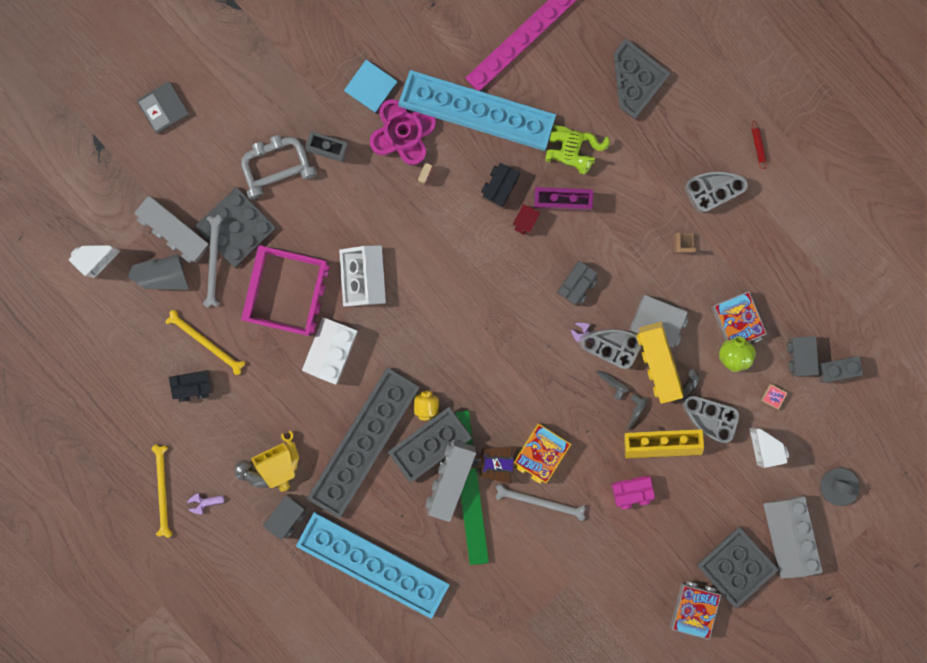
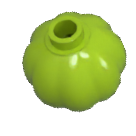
[719,336,756,372]

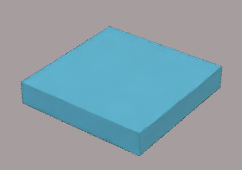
[344,60,397,113]

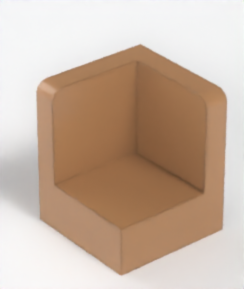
[673,233,696,254]

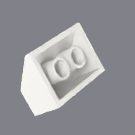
[339,246,386,307]
[302,317,359,385]

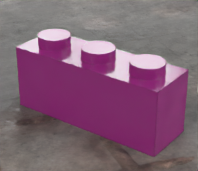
[534,187,593,211]

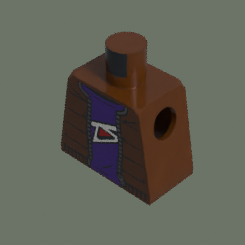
[471,446,515,484]

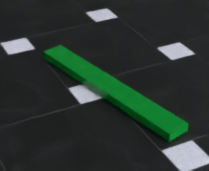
[455,410,489,565]

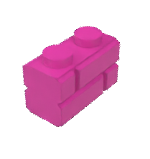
[611,475,655,509]

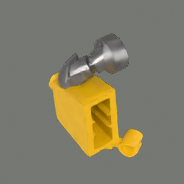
[234,431,299,492]

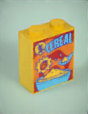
[514,423,571,484]

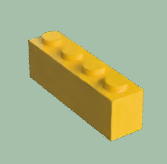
[637,321,683,404]
[624,429,704,458]

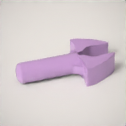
[571,323,593,344]
[187,493,225,514]

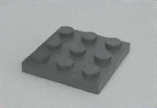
[195,187,277,268]
[696,526,778,608]

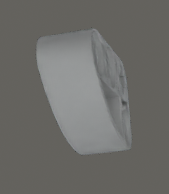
[685,172,748,213]
[579,329,642,369]
[682,396,739,443]

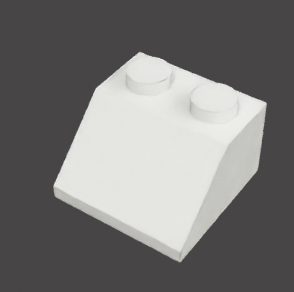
[69,246,120,278]
[749,427,789,468]

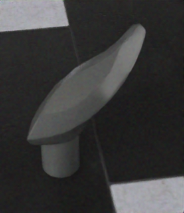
[677,369,700,402]
[597,371,629,400]
[627,393,647,430]

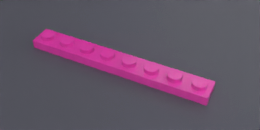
[465,0,577,91]

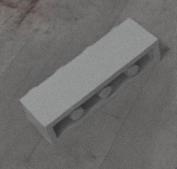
[134,196,210,263]
[425,440,476,522]

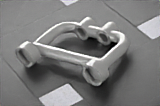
[241,135,317,200]

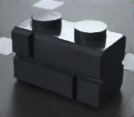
[481,163,521,209]
[169,370,213,402]

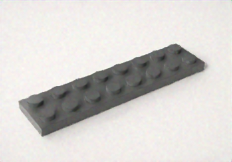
[307,367,420,519]

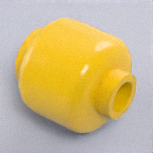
[414,391,439,420]

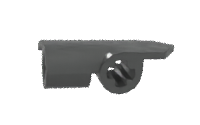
[128,254,189,290]

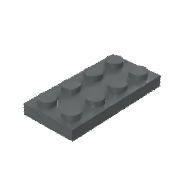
[388,407,473,483]

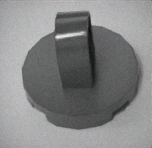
[820,467,860,506]

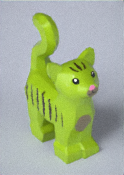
[545,125,610,175]

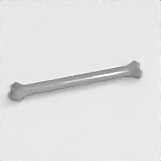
[203,215,223,308]
[496,484,586,521]

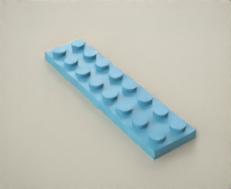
[398,70,556,151]
[296,512,450,619]

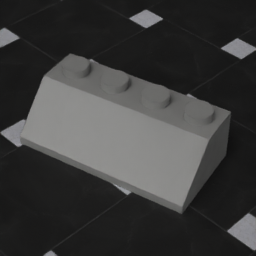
[763,495,823,578]

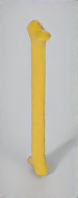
[166,310,245,375]
[151,444,173,538]

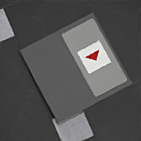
[137,81,190,134]

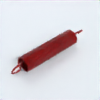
[751,121,767,169]

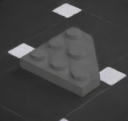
[613,38,671,120]

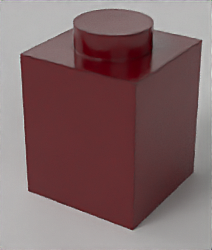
[512,204,540,235]

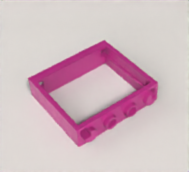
[241,245,330,336]

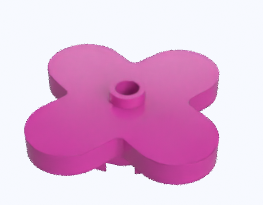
[370,100,436,166]

